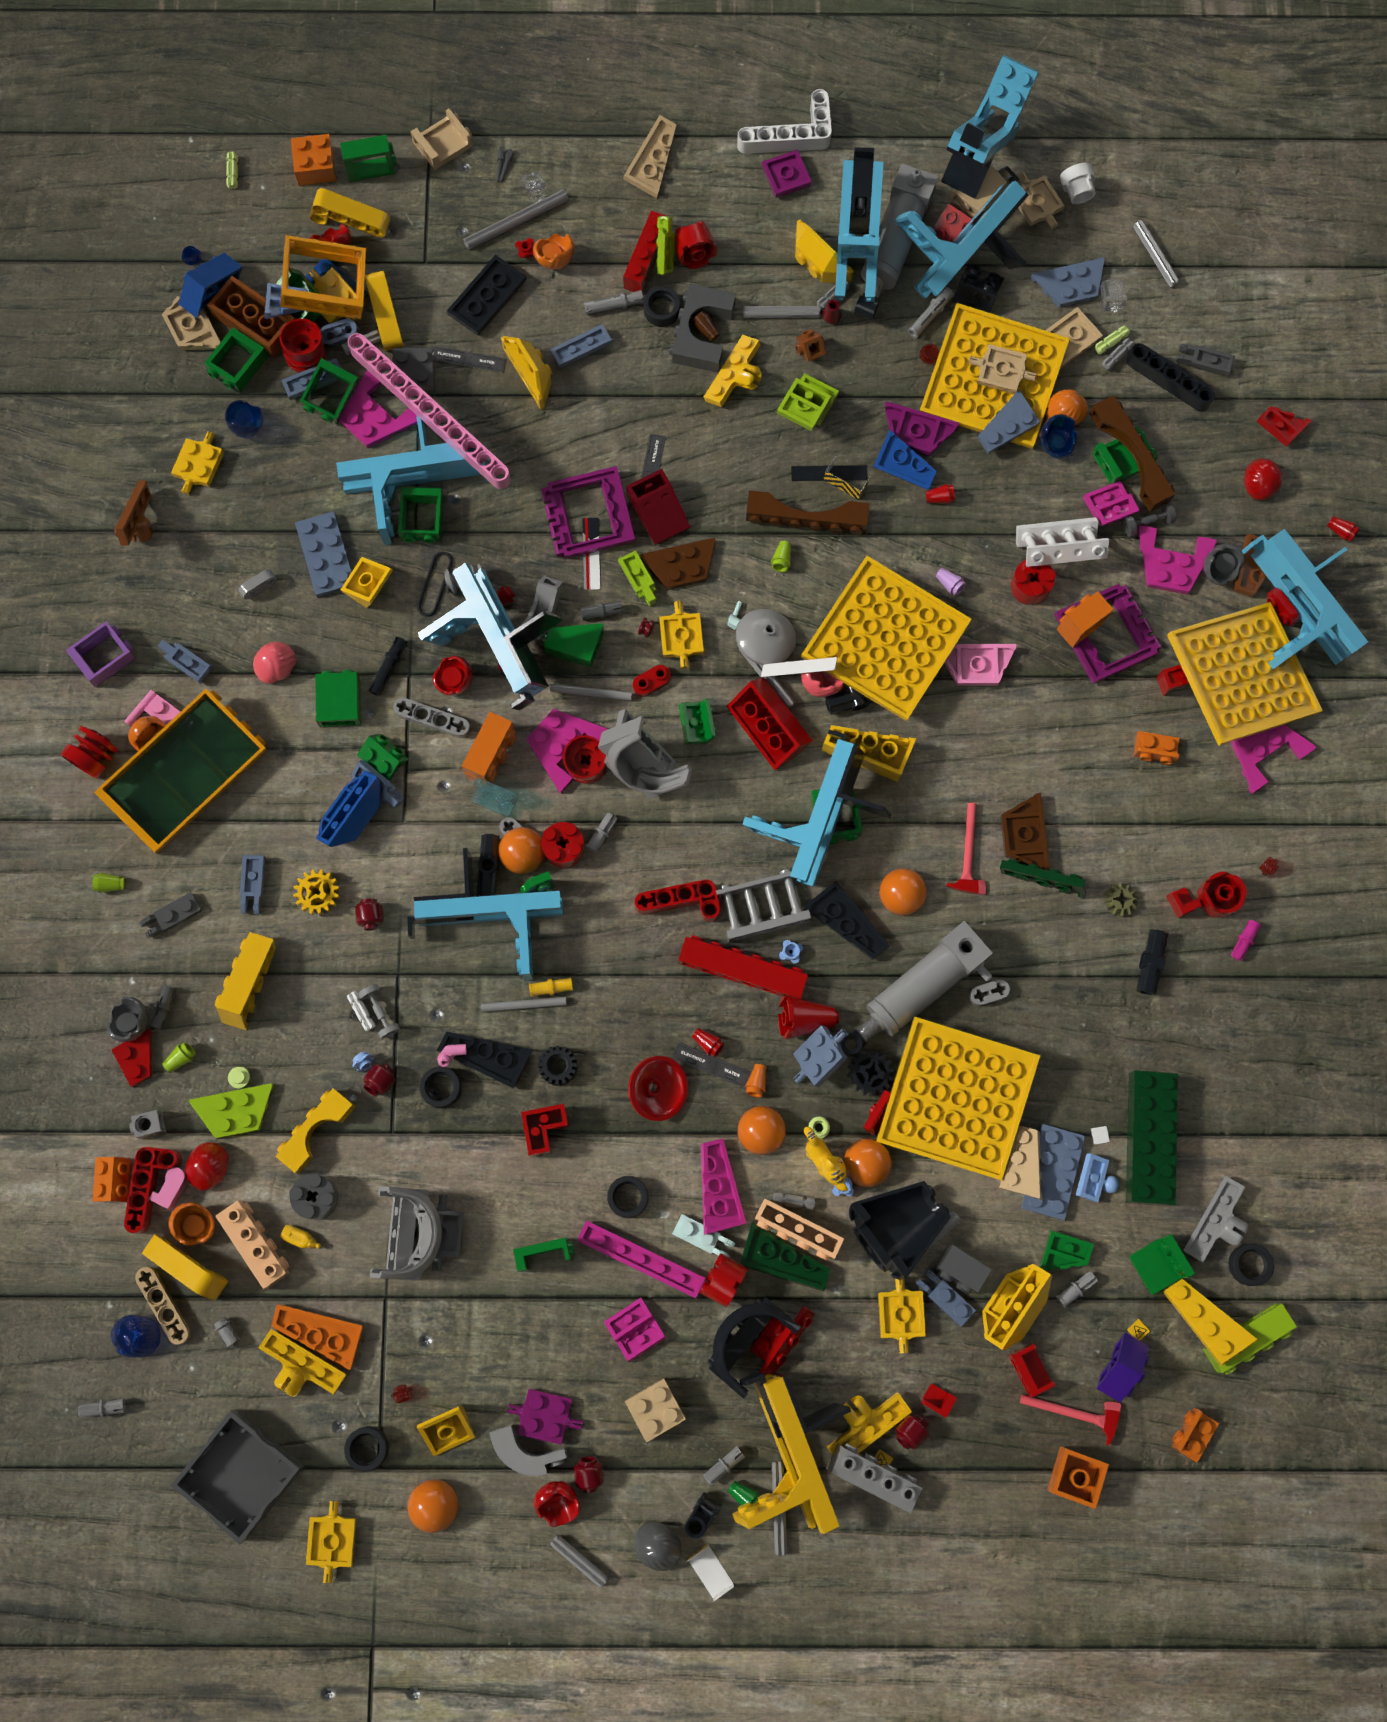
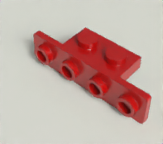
[750,1306,815,1376]

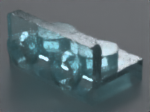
[471,777,517,817]

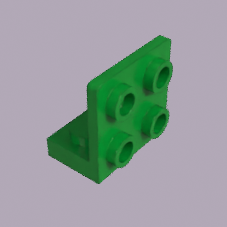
[1129,1234,1195,1295]

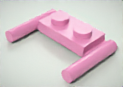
[124,690,198,758]

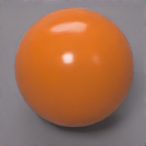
[498,827,545,874]
[879,868,927,916]
[737,1106,786,1155]
[843,1139,892,1188]
[407,1479,459,1533]

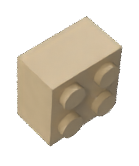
[625,1378,686,1443]

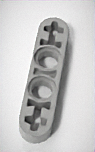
[393,698,470,738]

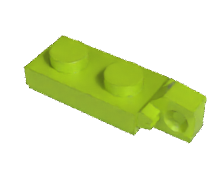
[656,216,675,275]
[618,550,656,606]

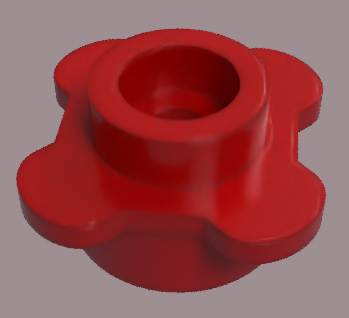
[515,238,534,259]

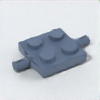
[793,1025,848,1087]

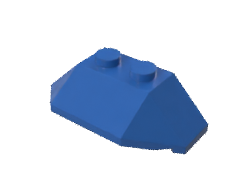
[316,771,380,847]

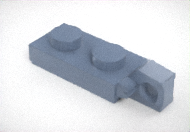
[158,640,213,684]
[351,759,405,808]

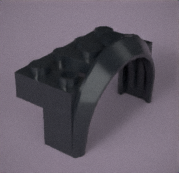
[708,1297,801,1399]

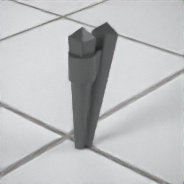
[496,146,513,183]

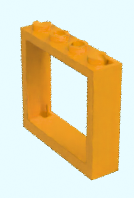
[280,235,366,319]

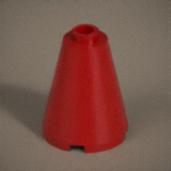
[778,996,839,1039]

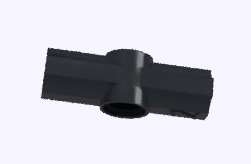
[825,687,874,715]
[476,834,500,897]
[1136,929,1168,996]

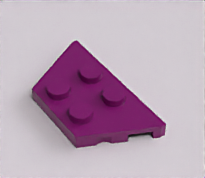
[884,401,959,456]

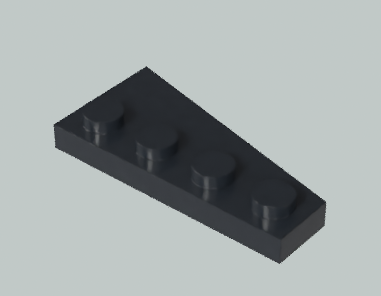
[803,881,890,960]
[436,1031,533,1089]

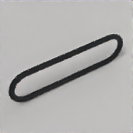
[417,552,452,616]

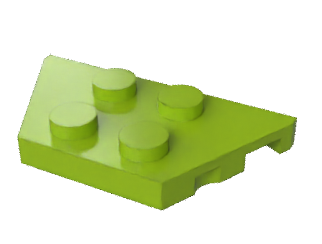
[189,1083,274,1139]

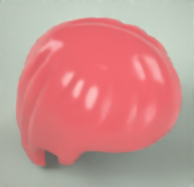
[253,642,296,684]
[801,671,844,697]

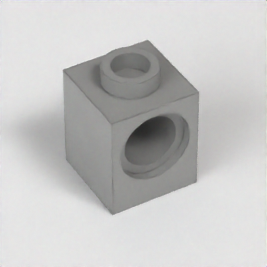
[129,1110,167,1139]

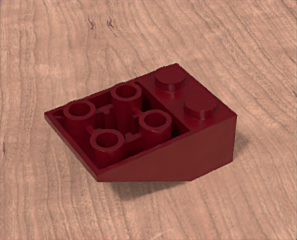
[626,469,690,545]

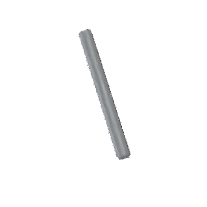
[464,190,568,249]

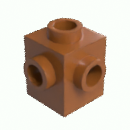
[795,330,826,362]

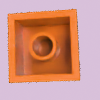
[291,134,337,186]
[1056,591,1114,648]
[1047,1446,1109,1509]

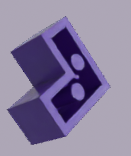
[1097,1333,1149,1403]

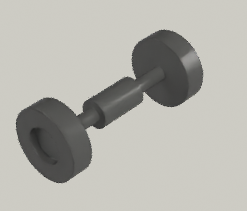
[1123,503,1176,537]

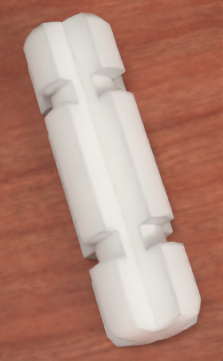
[347,991,375,1031]

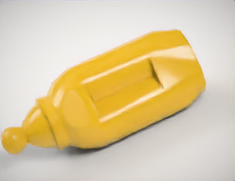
[280,1225,321,1249]

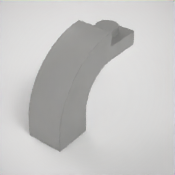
[521,576,563,640]
[489,1425,568,1476]

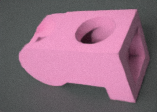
[149,1167,188,1210]

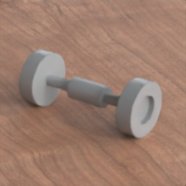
[358,984,400,1039]

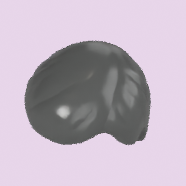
[1203,544,1244,586]
[107,997,149,1042]
[634,1522,682,1571]

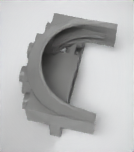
[598,709,692,799]

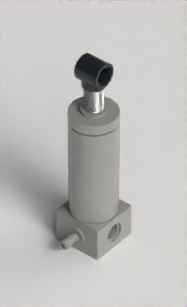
[854,163,938,321]
[840,921,993,1057]

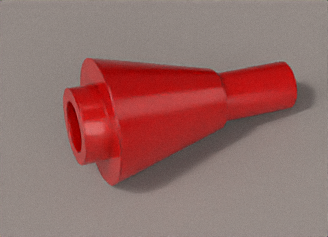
[496,585,515,606]

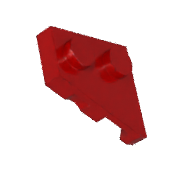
[1256,406,1312,447]
[111,1029,152,1087]

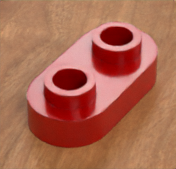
[1267,588,1299,626]
[632,665,671,697]

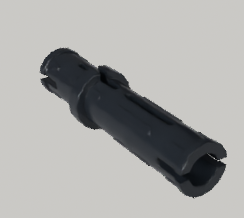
[368,636,408,697]

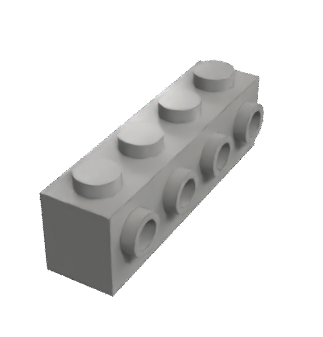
[826,1443,922,1513]

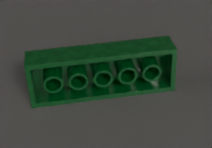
[1126,1070,1178,1206]

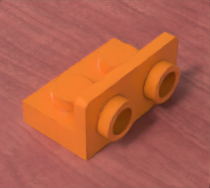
[1134,731,1180,765]
[1172,1408,1219,1463]

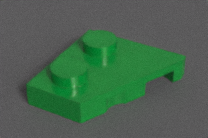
[514,871,555,894]
[1039,1229,1094,1272]

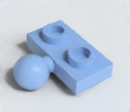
[1076,1153,1120,1202]

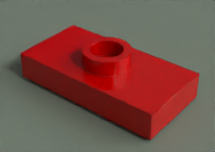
[863,1090,891,1136]

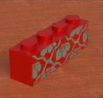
[623,210,666,294]

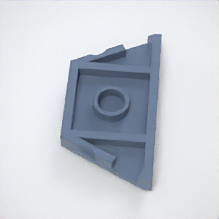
[1031,257,1104,308]

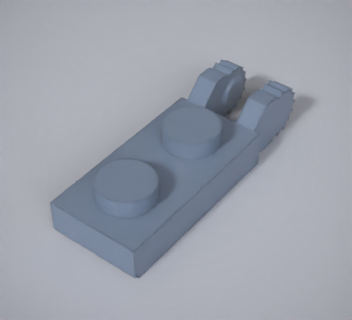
[240,855,266,914]
[916,1269,976,1327]

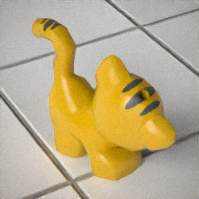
[804,1126,848,1191]

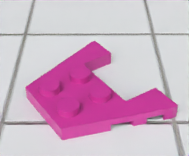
[339,370,418,448]
[1137,525,1217,595]
[526,709,608,794]
[1231,725,1317,794]

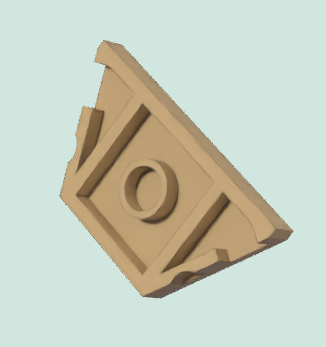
[162,296,220,350]

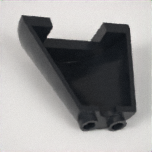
[849,1181,951,1280]

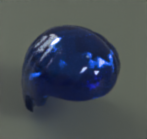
[225,400,264,439]
[1039,414,1077,459]
[110,1315,161,1358]

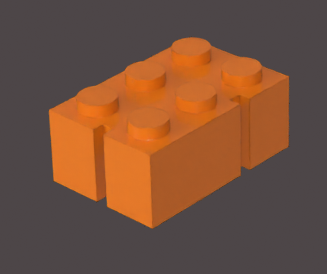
[461,712,517,787]

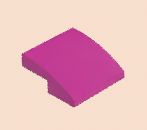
[1083,481,1140,526]
[604,1298,666,1363]

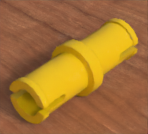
[529,977,573,997]

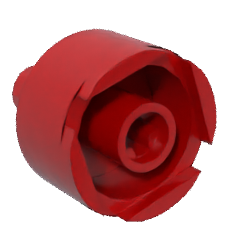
[674,221,717,269]
[1011,560,1056,605]
[541,822,585,869]
[1197,871,1247,918]
[699,1253,747,1307]

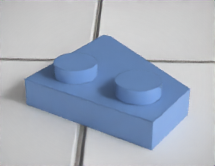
[264,283,308,319]

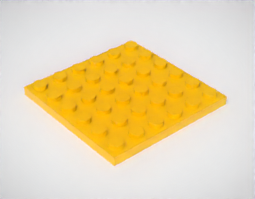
[920,303,1070,449]
[801,555,972,722]
[1167,602,1323,746]
[876,1016,1040,1181]

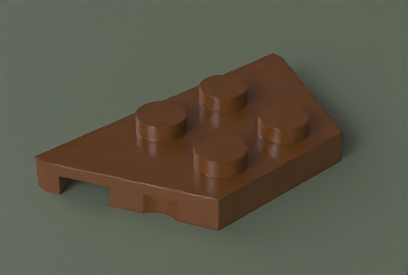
[639,537,716,590]
[1000,793,1050,871]

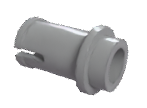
[214,1317,240,1348]

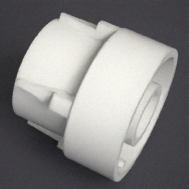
[1060,163,1096,204]

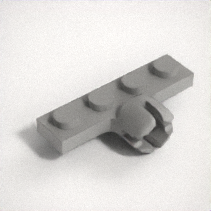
[1183,1176,1249,1263]

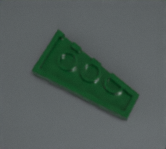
[1000,859,1087,899]
[740,1222,830,1292]

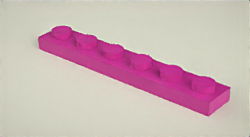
[577,1220,705,1298]

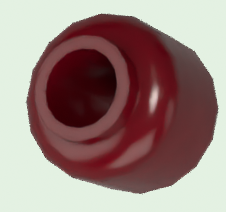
[355,898,384,931]
[363,1064,396,1097]
[895,1415,929,1450]
[574,1456,604,1493]

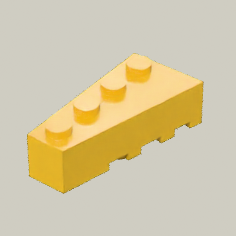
[821,725,916,782]
[215,932,276,1030]

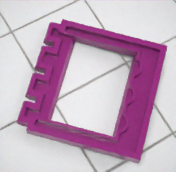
[541,466,636,559]
[1054,584,1162,684]

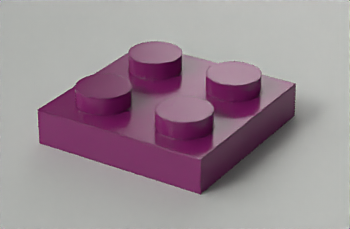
[761,150,812,198]

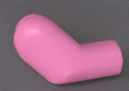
[437,1044,467,1067]

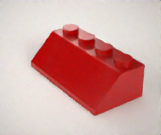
[726,677,813,770]

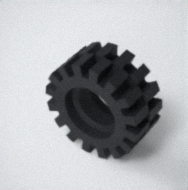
[538,1046,578,1086]

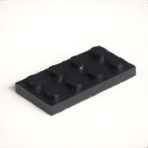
[447,254,527,336]

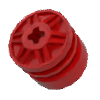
[279,318,326,373]
[60,725,118,779]
[563,735,608,784]

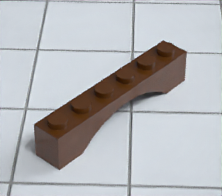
[1089,395,1175,513]
[746,490,869,535]

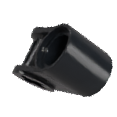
[685,1492,722,1538]

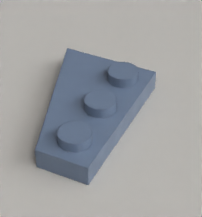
[978,390,1040,454]

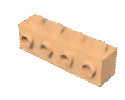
[754,1199,844,1261]
[215,1200,290,1289]

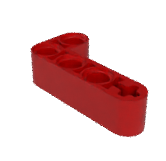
[635,879,720,922]
[124,1147,182,1234]

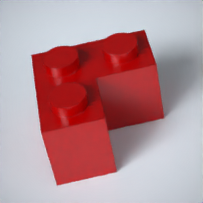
[521,1104,569,1157]

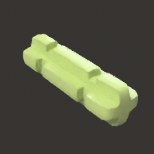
[226,151,238,189]
[1094,326,1130,354]

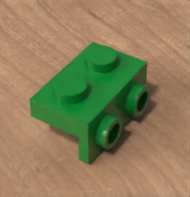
[678,699,716,744]
[357,734,408,781]

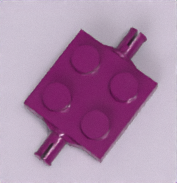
[507,1389,583,1445]

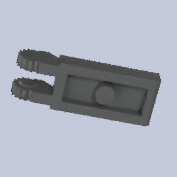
[1176,343,1235,377]
[139,892,202,938]

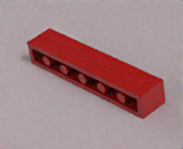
[678,935,808,999]

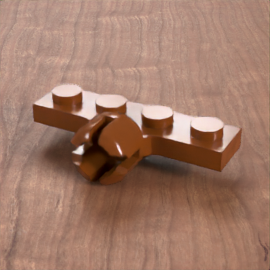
[114,480,153,546]

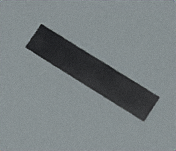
[791,465,867,481]

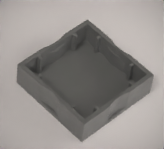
[171,1409,305,1545]

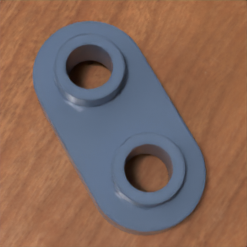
[320,319,359,347]

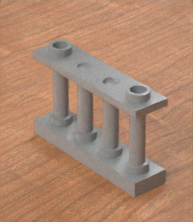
[716,869,811,943]

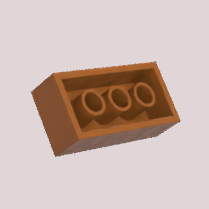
[207,276,295,359]

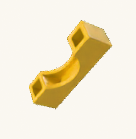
[275,1088,356,1174]

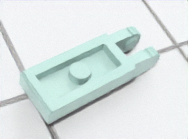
[672,1214,736,1257]

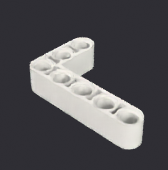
[737,89,832,154]

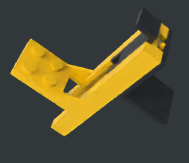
[732,1372,851,1534]

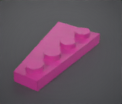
[701,1138,746,1235]

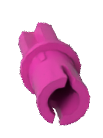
[1231,920,1261,961]

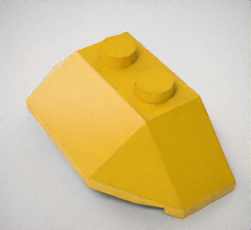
[795,219,854,283]
[501,336,553,410]
[982,1264,1052,1351]

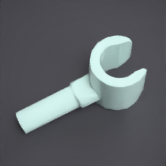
[727,601,742,630]

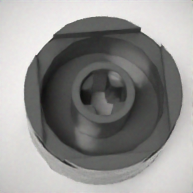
[289,1174,338,1220]

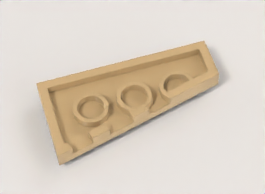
[623,115,677,198]

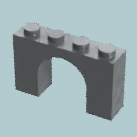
[669,283,736,373]

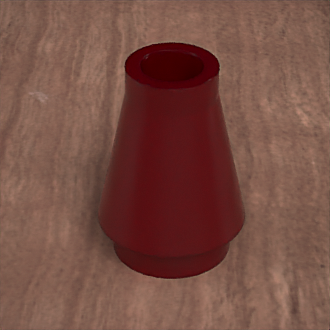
[822,299,842,324]

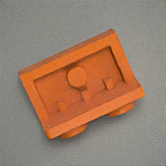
[92,1157,131,1202]

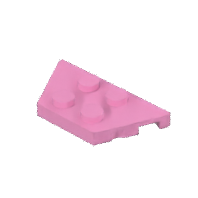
[944,644,1016,686]

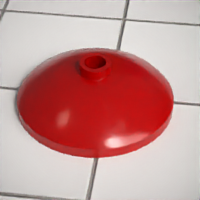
[628,1056,688,1121]

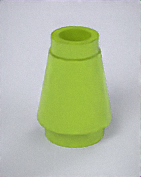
[771,541,791,572]
[92,872,125,893]
[162,1042,196,1073]

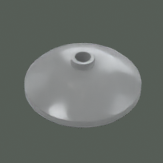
[736,609,796,665]

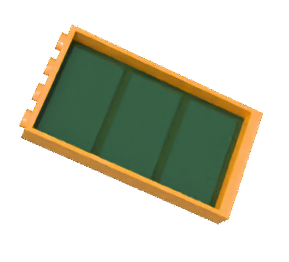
[94,689,267,854]

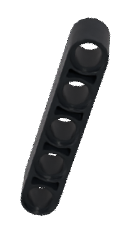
[1127,343,1215,412]

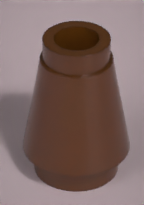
[692,311,720,342]

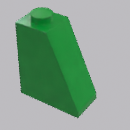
[542,623,605,668]

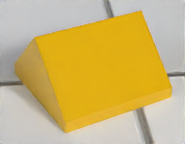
[340,557,393,608]
[417,1404,475,1456]

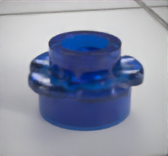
[182,246,201,265]

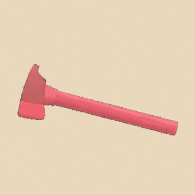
[946,803,986,895]
[1020,1395,1121,1446]

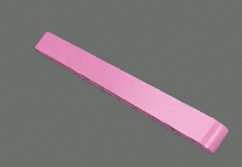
[348,333,511,490]

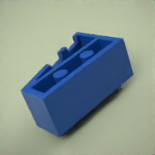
[179,253,242,318]

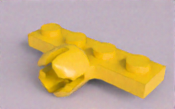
[704,335,762,407]
[258,1329,347,1397]
[827,1392,912,1455]

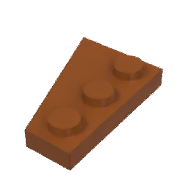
[1232,534,1266,597]

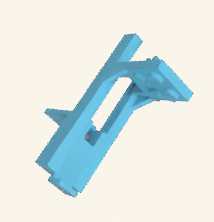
[336,415,489,545]
[1242,529,1368,669]

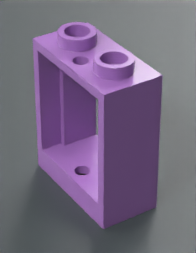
[66,621,136,687]

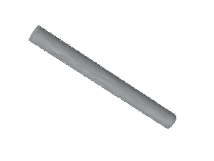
[550,684,632,701]
[481,997,567,1012]

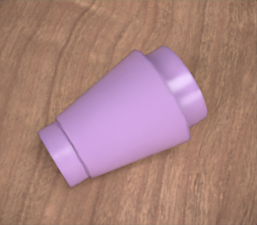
[936,568,966,596]

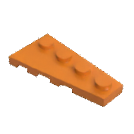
[271,1304,364,1370]

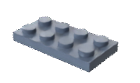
[295,511,352,598]
[1021,1124,1085,1221]

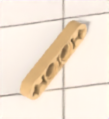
[135,1267,191,1345]

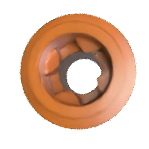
[745,1064,767,1098]

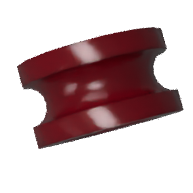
[638,618,655,638]

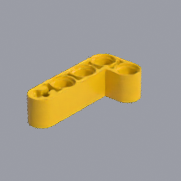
[310,188,391,237]
[365,271,404,351]
[142,1234,229,1301]

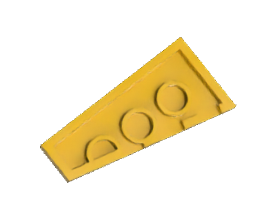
[1164,1279,1258,1366]

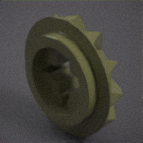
[1104,883,1139,917]

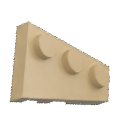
[999,1126,1043,1200]

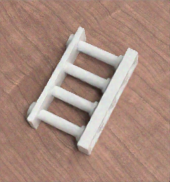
[1016,517,1109,567]

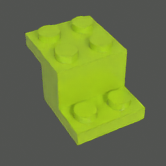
[777,373,839,431]

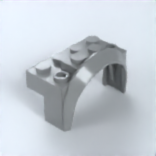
[370,1187,442,1281]

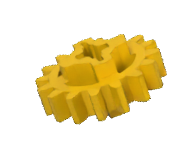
[293,869,340,915]

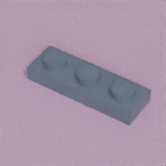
[550,324,612,369]
[281,358,341,400]

